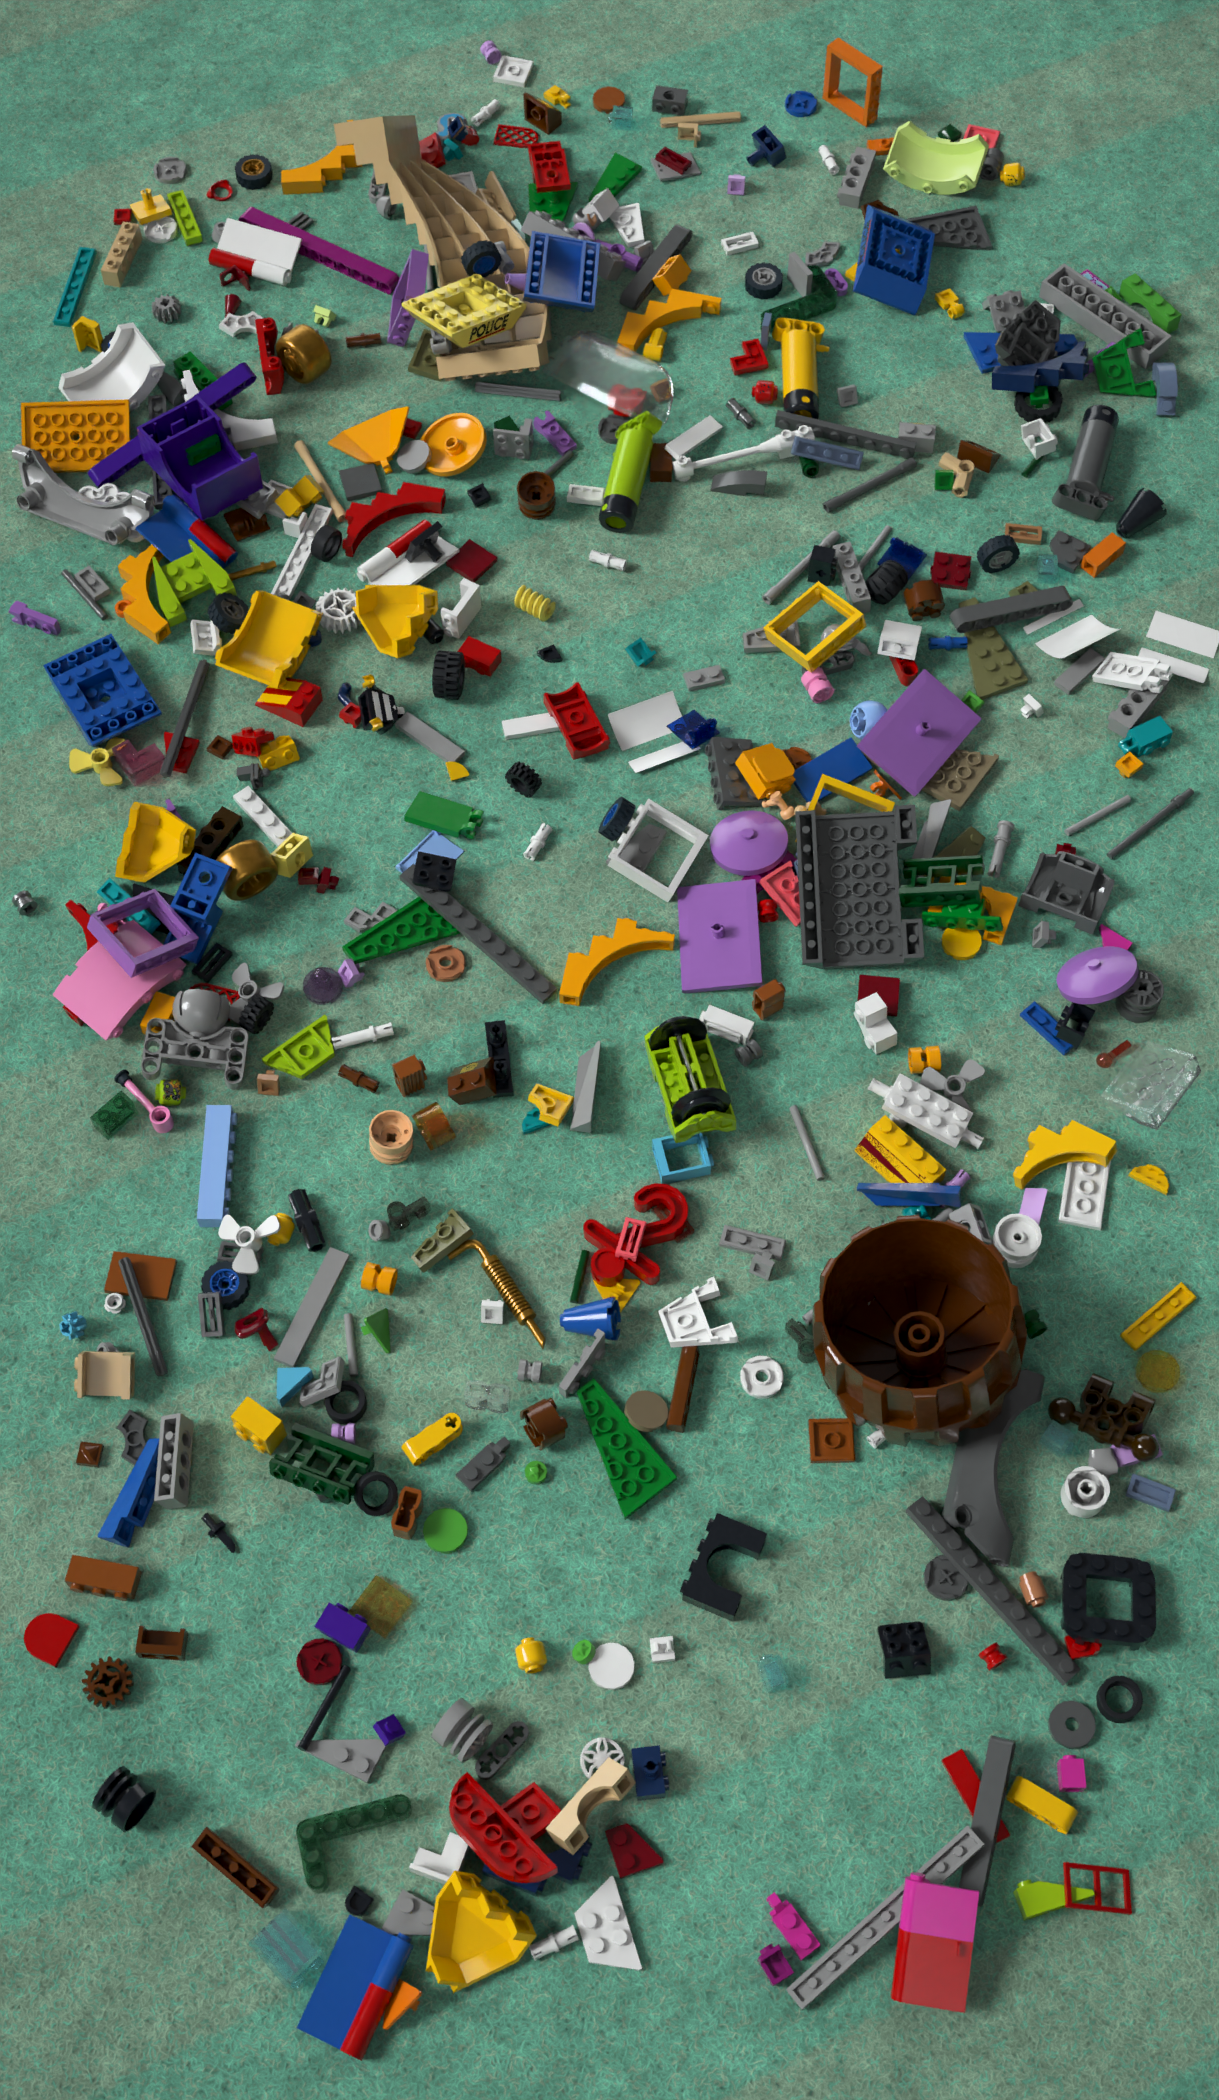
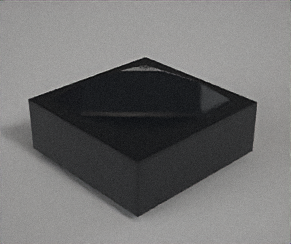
[467,483,492,508]

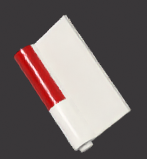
[208,218,302,286]
[357,519,460,585]

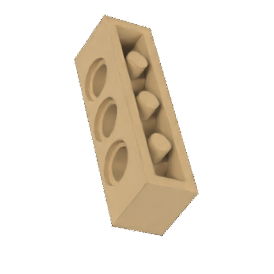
[101,222,142,288]

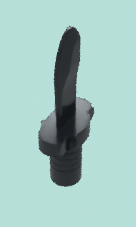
[201,1513,236,1553]

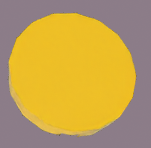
[941,928,982,960]

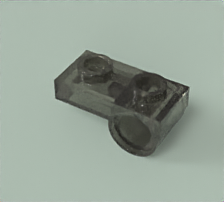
[387,1196,430,1231]
[785,1318,817,1363]

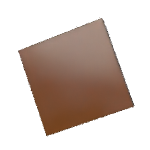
[808,1418,855,1463]

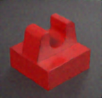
[339,702,362,728]

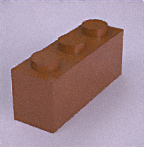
[65,1555,142,1601]

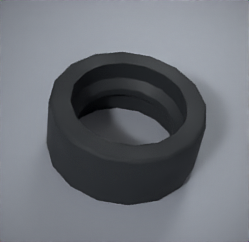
[311,525,342,562]
[324,1380,367,1425]
[354,1471,398,1517]
[1096,1676,1143,1723]

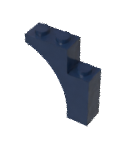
[482,1834,593,1897]

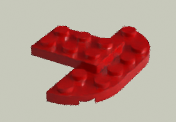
[449,1772,562,1883]

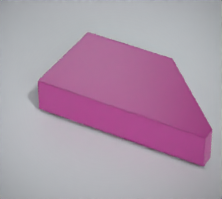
[1099,924,1133,950]

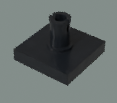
[405,521,443,563]

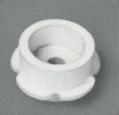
[104,1293,126,1314]

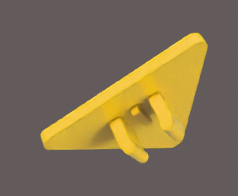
[593,1279,640,1313]

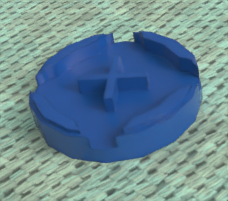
[785,91,817,117]

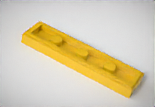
[1120,1282,1197,1351]

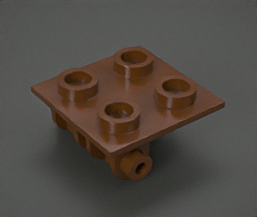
[223,508,270,541]

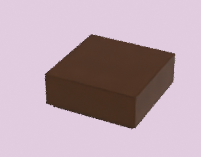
[206,735,233,760]

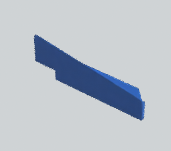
[857,1183,961,1207]
[98,1439,159,1548]

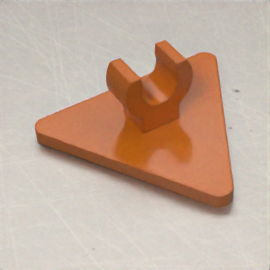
[870,769,902,800]
[383,1979,422,2030]

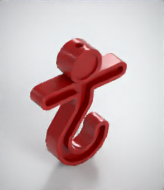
[583,1183,688,1287]

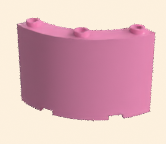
[53,920,187,1040]

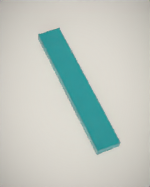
[53,247,97,327]

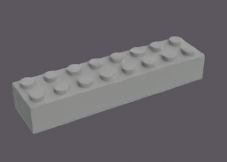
[1039,263,1172,369]

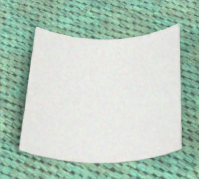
[1023,599,1120,658]
[1138,611,1219,683]
[608,691,701,773]

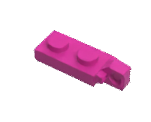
[766,1892,821,1961]

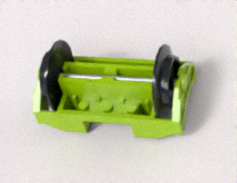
[644,1016,736,1144]

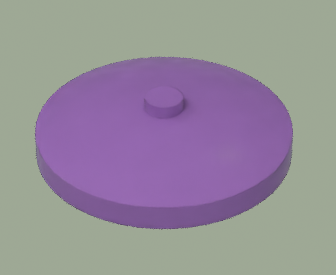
[710,811,788,876]
[1057,946,1139,1004]

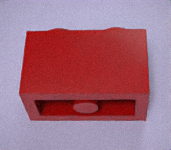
[457,636,502,677]

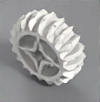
[316,587,362,634]

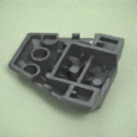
[995,300,1061,366]

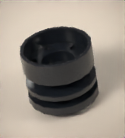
[92,1766,156,1833]

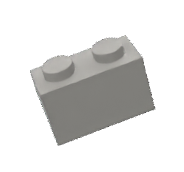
[898,421,936,453]

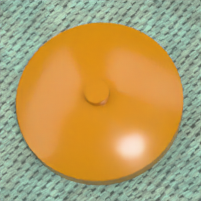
[420,413,487,476]

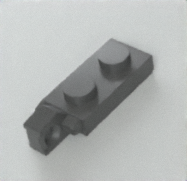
[456,1437,511,1492]

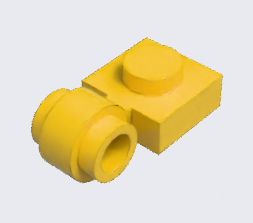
[935,288,965,319]

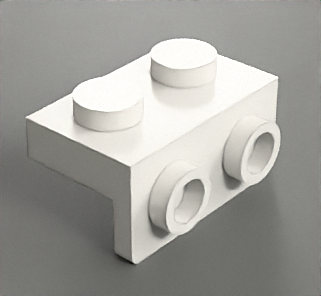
[190,619,222,656]

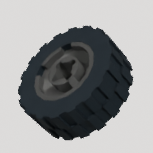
[208,593,249,634]

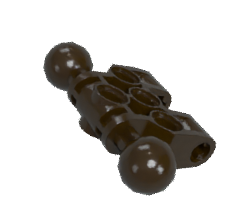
[1048,1373,1159,1462]

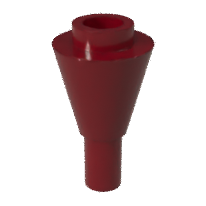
[225,294,242,317]

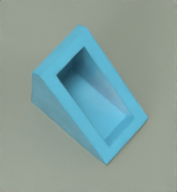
[276,1367,314,1407]

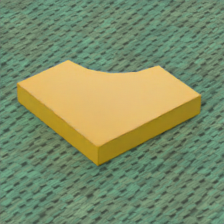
[528,1083,574,1127]

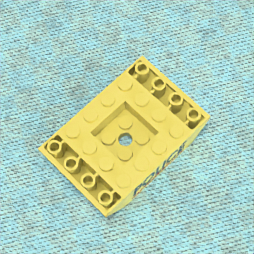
[402,274,527,348]

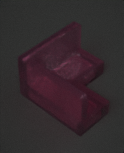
[111,739,165,787]

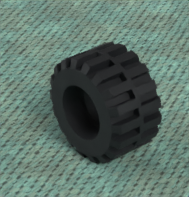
[432,650,465,700]

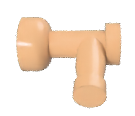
[762,791,795,820]

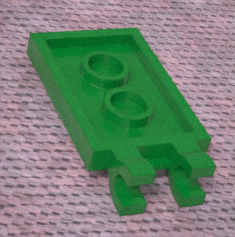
[404,791,484,839]

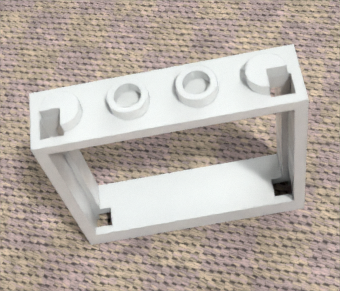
[607,798,709,902]

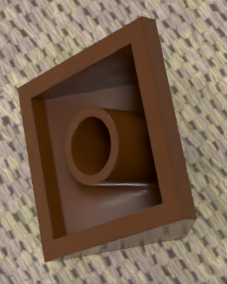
[957,440,1001,474]

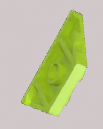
[262,1015,335,1079]

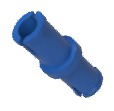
[928,635,968,651]

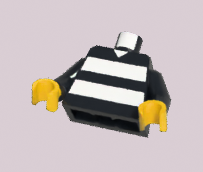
[358,674,404,735]

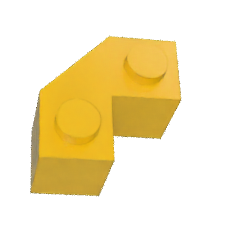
[275,475,325,518]

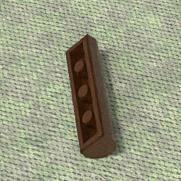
[666,1346,700,1433]
[191,1827,280,1908]

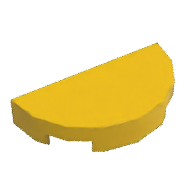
[1128,1164,1169,1195]

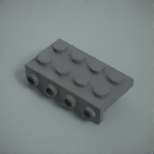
[705,737,763,810]

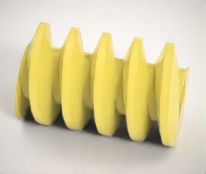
[514,585,556,622]

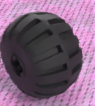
[865,560,908,605]

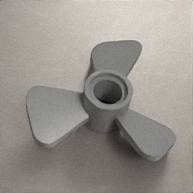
[229,963,285,1024]
[920,1060,985,1112]

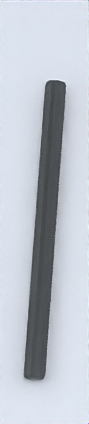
[160,659,210,778]

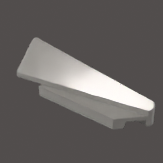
[912,799,952,887]

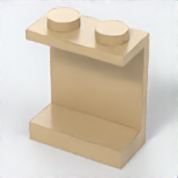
[74,1351,135,1399]

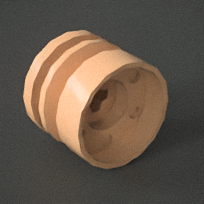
[369,1110,413,1165]

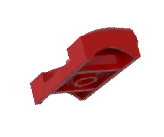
[255,318,284,396]
[543,682,610,760]

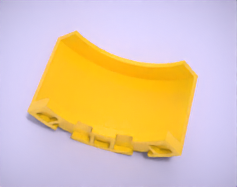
[215,590,323,689]

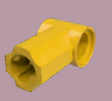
[643,328,667,362]

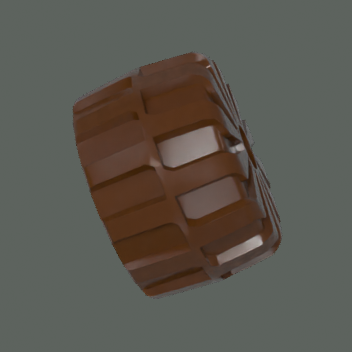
[813,1215,1027,1447]

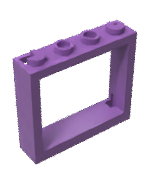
[387,249,429,347]
[87,889,199,978]

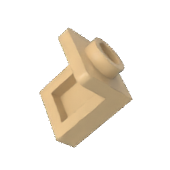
[678,123,701,147]

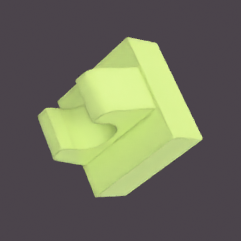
[313,305,336,327]

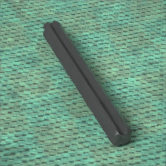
[475,381,561,401]

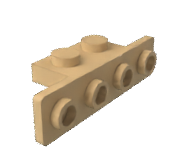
[476,171,516,224]

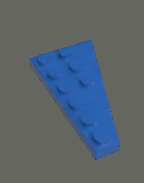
[963,332,1078,374]

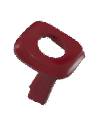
[235,1308,278,1351]

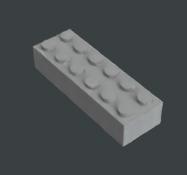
[521,210,626,281]

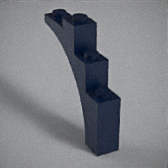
[992,341,1089,393]

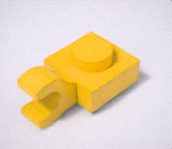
[543,85,571,109]

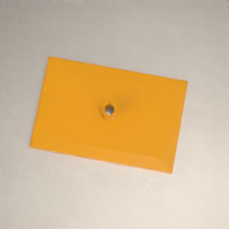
[21,399,130,473]

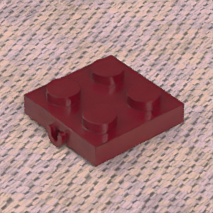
[930,551,972,591]

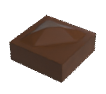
[76,1441,104,1468]

